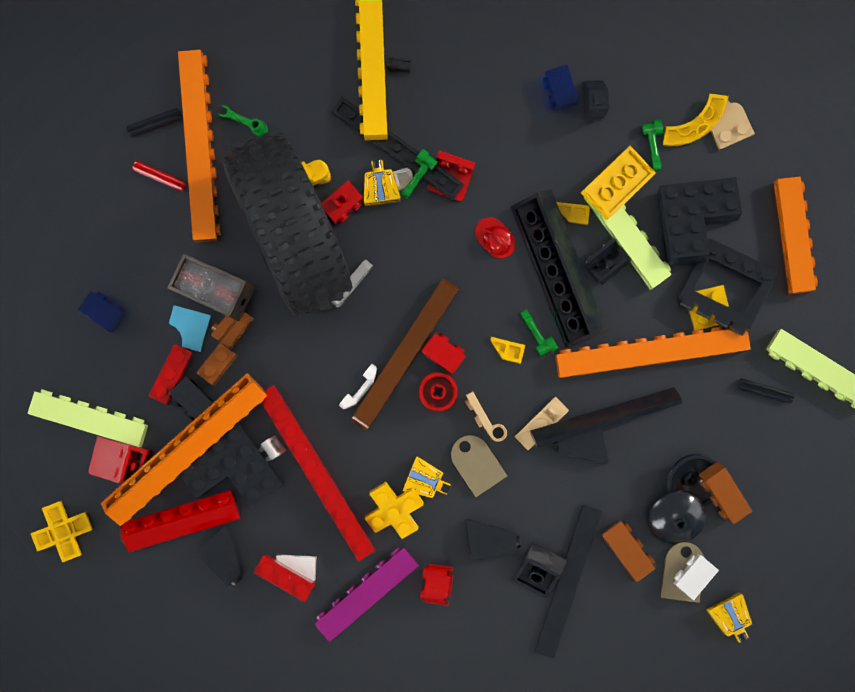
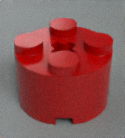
[419,373,458,412]
[420,564,453,606]

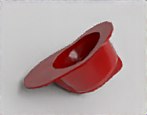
[475,217,516,259]

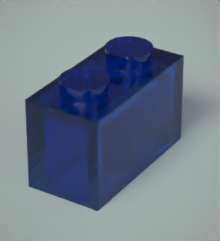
[542,65,579,111]
[78,291,126,333]

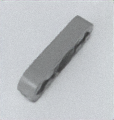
[331,259,373,308]

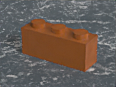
[699,461,752,525]
[601,521,656,582]

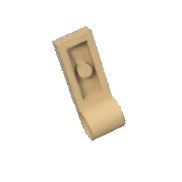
[465,392,507,442]
[515,396,569,450]

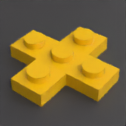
[364,482,424,539]
[31,501,93,563]

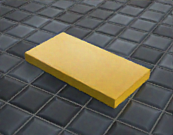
[581,146,656,220]

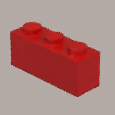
[149,344,195,405]
[254,554,316,602]

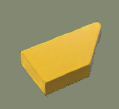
[557,202,590,225]
[490,337,525,364]

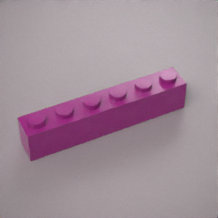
[315,547,419,642]

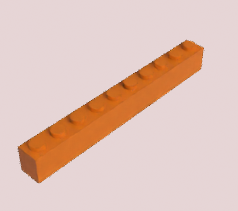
[178,50,221,243]
[555,325,751,378]
[101,373,267,526]

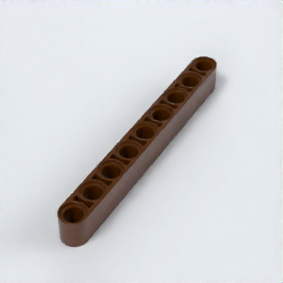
[351,278,460,431]

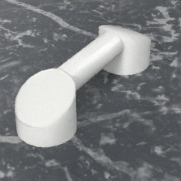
[339,364,377,409]

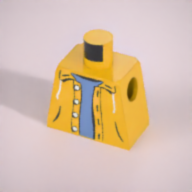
[364,160,401,206]
[403,457,451,498]
[706,592,752,643]

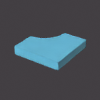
[169,305,211,352]

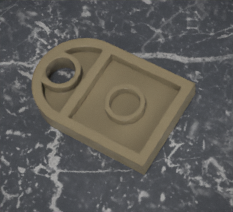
[451,435,507,497]
[660,542,704,603]

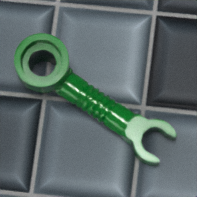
[218,105,268,137]
[642,119,663,171]
[401,149,438,199]
[520,309,559,356]

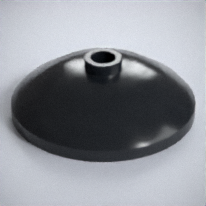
[666,454,716,506]
[648,490,707,544]

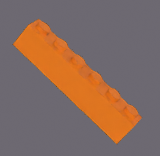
[774,176,818,294]

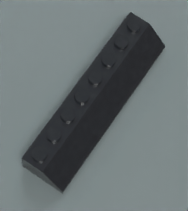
[511,190,607,348]

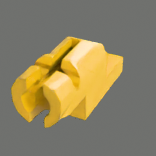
[301,160,331,186]

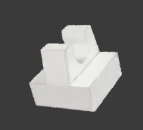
[259,435,286,462]

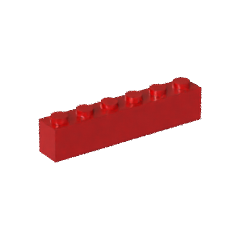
[120,490,240,552]

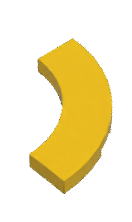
[663,94,729,147]

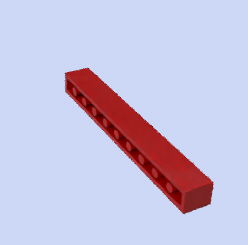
[261,385,376,561]

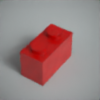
[421,333,466,375]

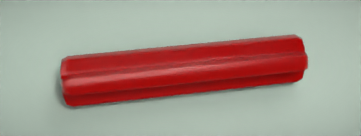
[132,161,187,191]

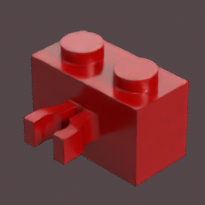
[321,180,364,225]

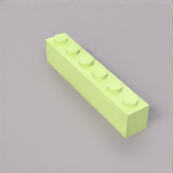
[584,197,672,290]
[765,329,855,409]
[28,389,148,447]

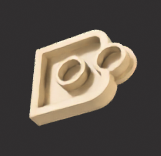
[710,101,755,150]

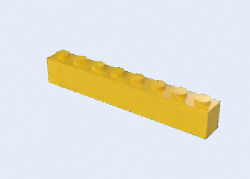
[355,0,387,140]

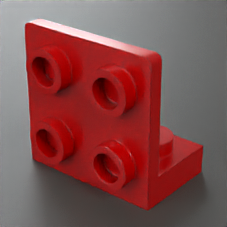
[427,150,475,202]

